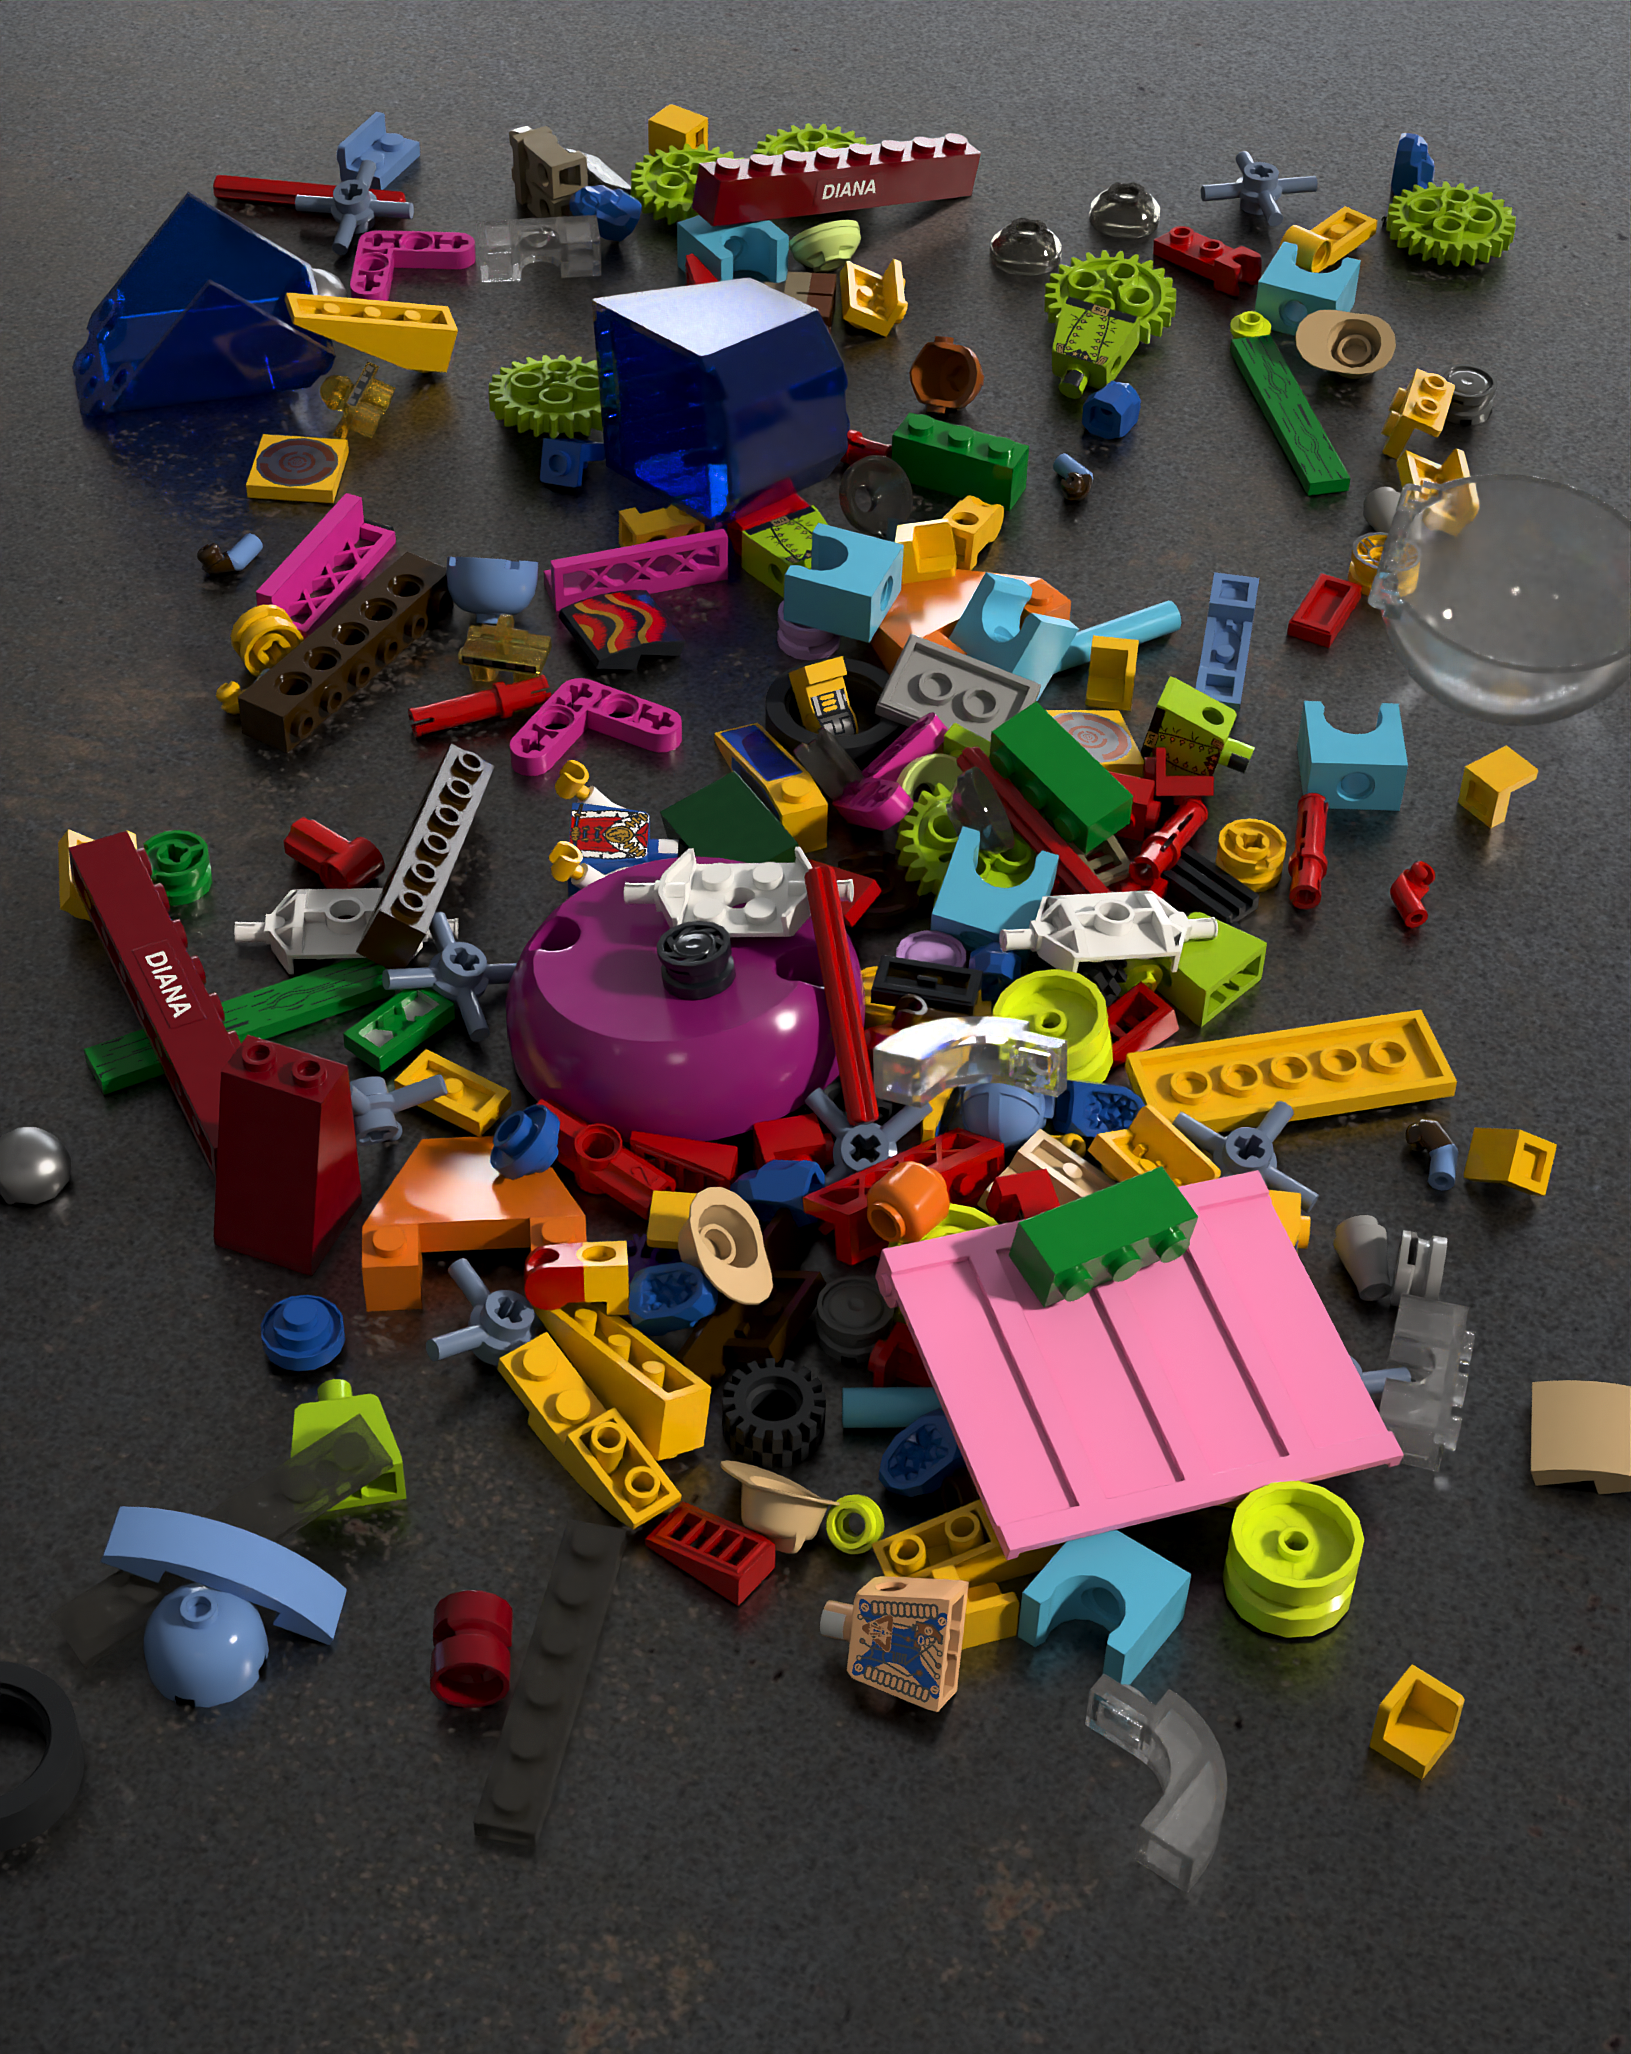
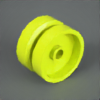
[993,969,1113,1094]
[1222,1481,1364,1638]

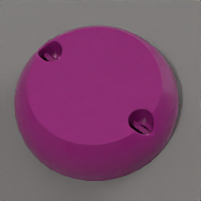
[505,857,866,1142]

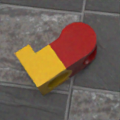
[524,1241,630,1315]

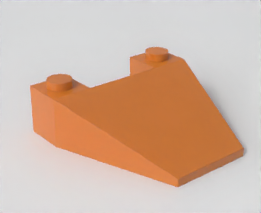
[870,569,1071,675]
[362,1136,587,1312]

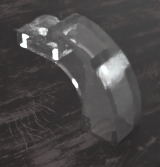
[873,1016,1067,1108]
[1085,1673,1227,1894]

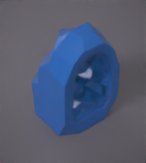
[1391,133,1435,196]
[569,185,642,242]
[1082,380,1141,439]
[969,941,1022,1004]
[1052,1078,1145,1137]
[730,1160,825,1228]
[628,1262,718,1336]
[878,1407,967,1497]

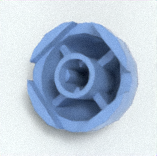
[446,557,538,624]
[143,1582,269,1708]

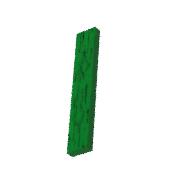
[1230,335,1351,496]
[84,958,395,1095]

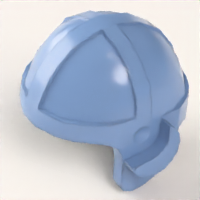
[959,1069,1056,1153]

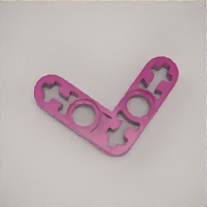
[350,230,476,301]
[510,678,682,776]
[832,712,948,830]

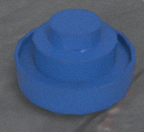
[490,1104,560,1180]
[260,1294,345,1371]

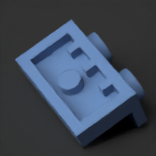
[337,111,420,190]

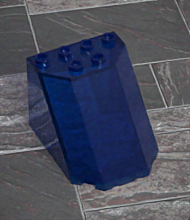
[72,192,336,418]

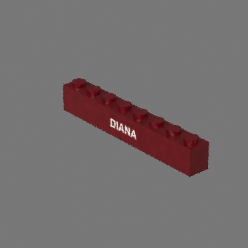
[692,133,981,227]
[68,831,241,1179]

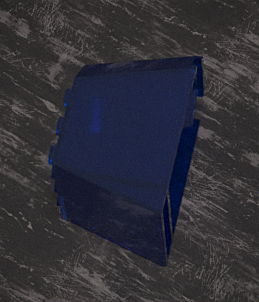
[591,277,850,529]

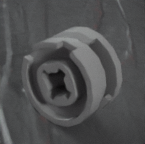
[1390,1230,1447,1313]

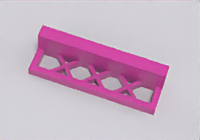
[256,493,396,640]
[543,529,728,612]

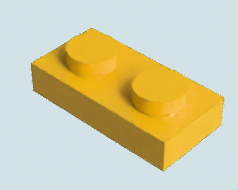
[394,1049,512,1137]

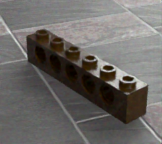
[238,552,454,753]
[356,744,494,969]

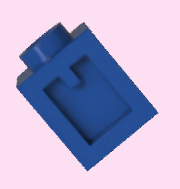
[540,437,606,487]

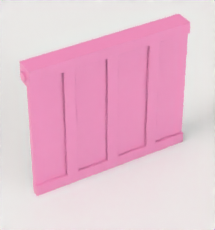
[875,1170,1404,1560]

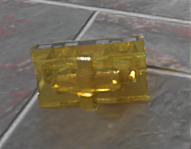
[320,362,396,439]
[458,613,552,683]

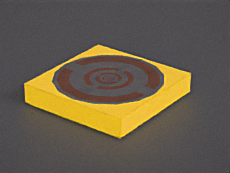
[246,434,349,503]
[1046,710,1144,778]

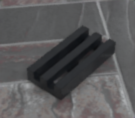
[1160,846,1260,925]
[871,955,983,1019]

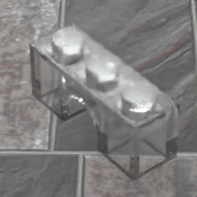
[476,215,601,282]
[1378,1293,1475,1472]

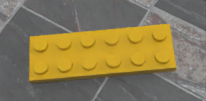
[1125,1009,1457,1133]

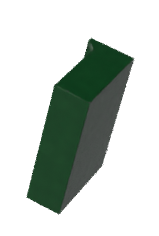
[660,770,799,863]

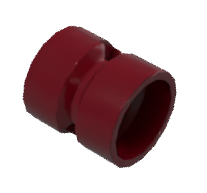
[430,1590,513,1708]

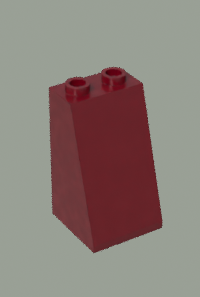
[213,1035,363,1276]

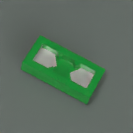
[343,988,455,1073]

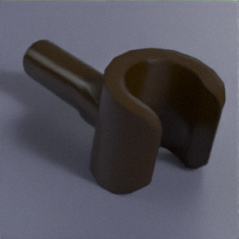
[891,994,968,1035]

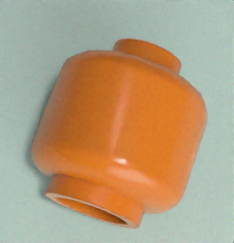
[867,1161,950,1244]

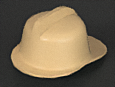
[1295,310,1396,379]
[678,1187,773,1305]
[720,1460,840,1554]

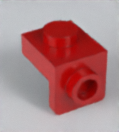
[1143,747,1214,805]
[868,1322,933,1387]

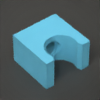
[677,215,789,300]
[1255,242,1361,336]
[783,523,904,643]
[949,572,1079,701]
[1297,701,1408,811]
[930,826,1059,968]
[1018,1530,1191,1699]

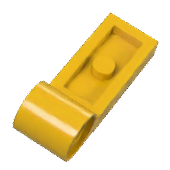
[1279,206,1378,273]

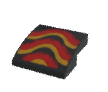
[558,590,686,670]

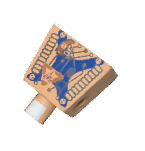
[820,1576,969,1712]

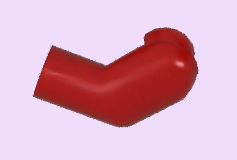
[1390,861,1435,928]

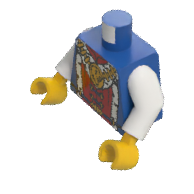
[549,760,679,898]

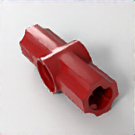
[536,1099,676,1220]

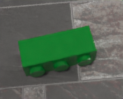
[891,412,1029,512]
[989,701,1133,854]
[1009,1166,1199,1307]

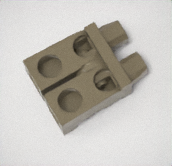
[509,126,588,235]

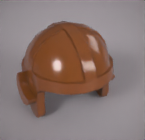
[909,336,985,414]

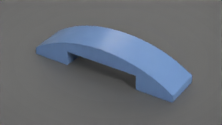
[1195,572,1259,711]
[100,1506,347,1645]

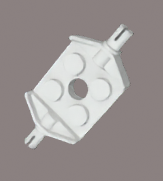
[624,847,854,937]
[234,888,458,974]
[999,891,1218,973]

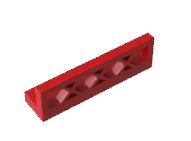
[803,1127,1005,1266]

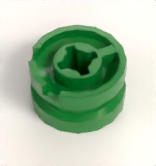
[143,830,213,906]

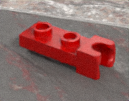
[1153,226,1262,296]

